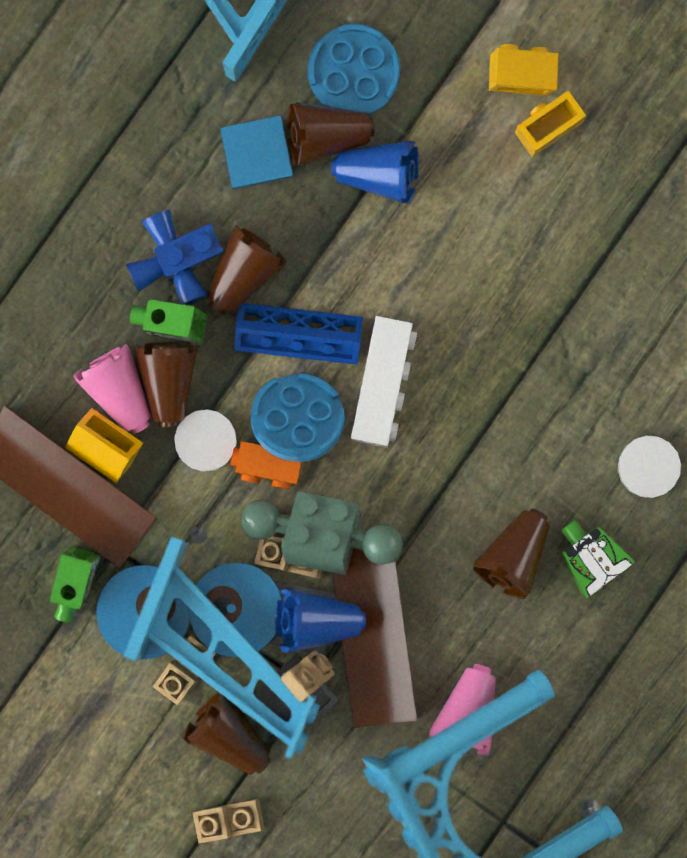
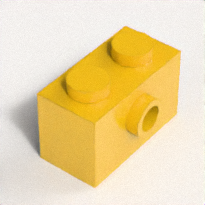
[489,44,558,96]
[515,90,586,158]
[65,408,143,483]

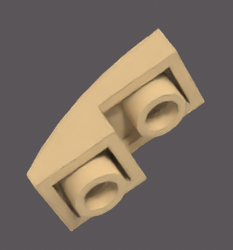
[254,536,322,579]
[153,633,216,706]
[280,650,335,703]
[192,798,265,843]

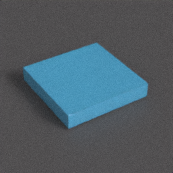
[220,116,293,190]

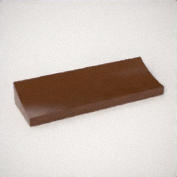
[0,406,158,568]
[333,548,417,728]

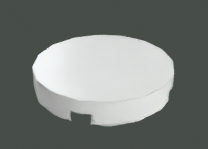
[174,409,237,472]
[618,436,681,498]

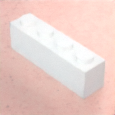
[351,316,417,448]

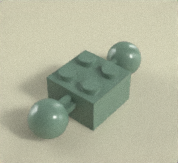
[241,491,403,575]

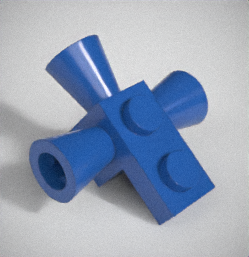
[126,210,224,306]

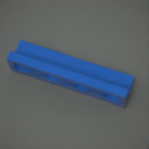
[234,303,363,365]

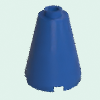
[331,141,419,204]
[275,589,366,653]

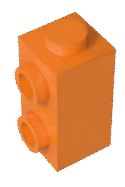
[231,441,302,490]

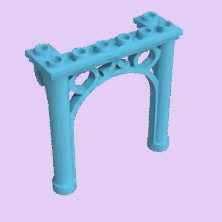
[362,670,623,858]

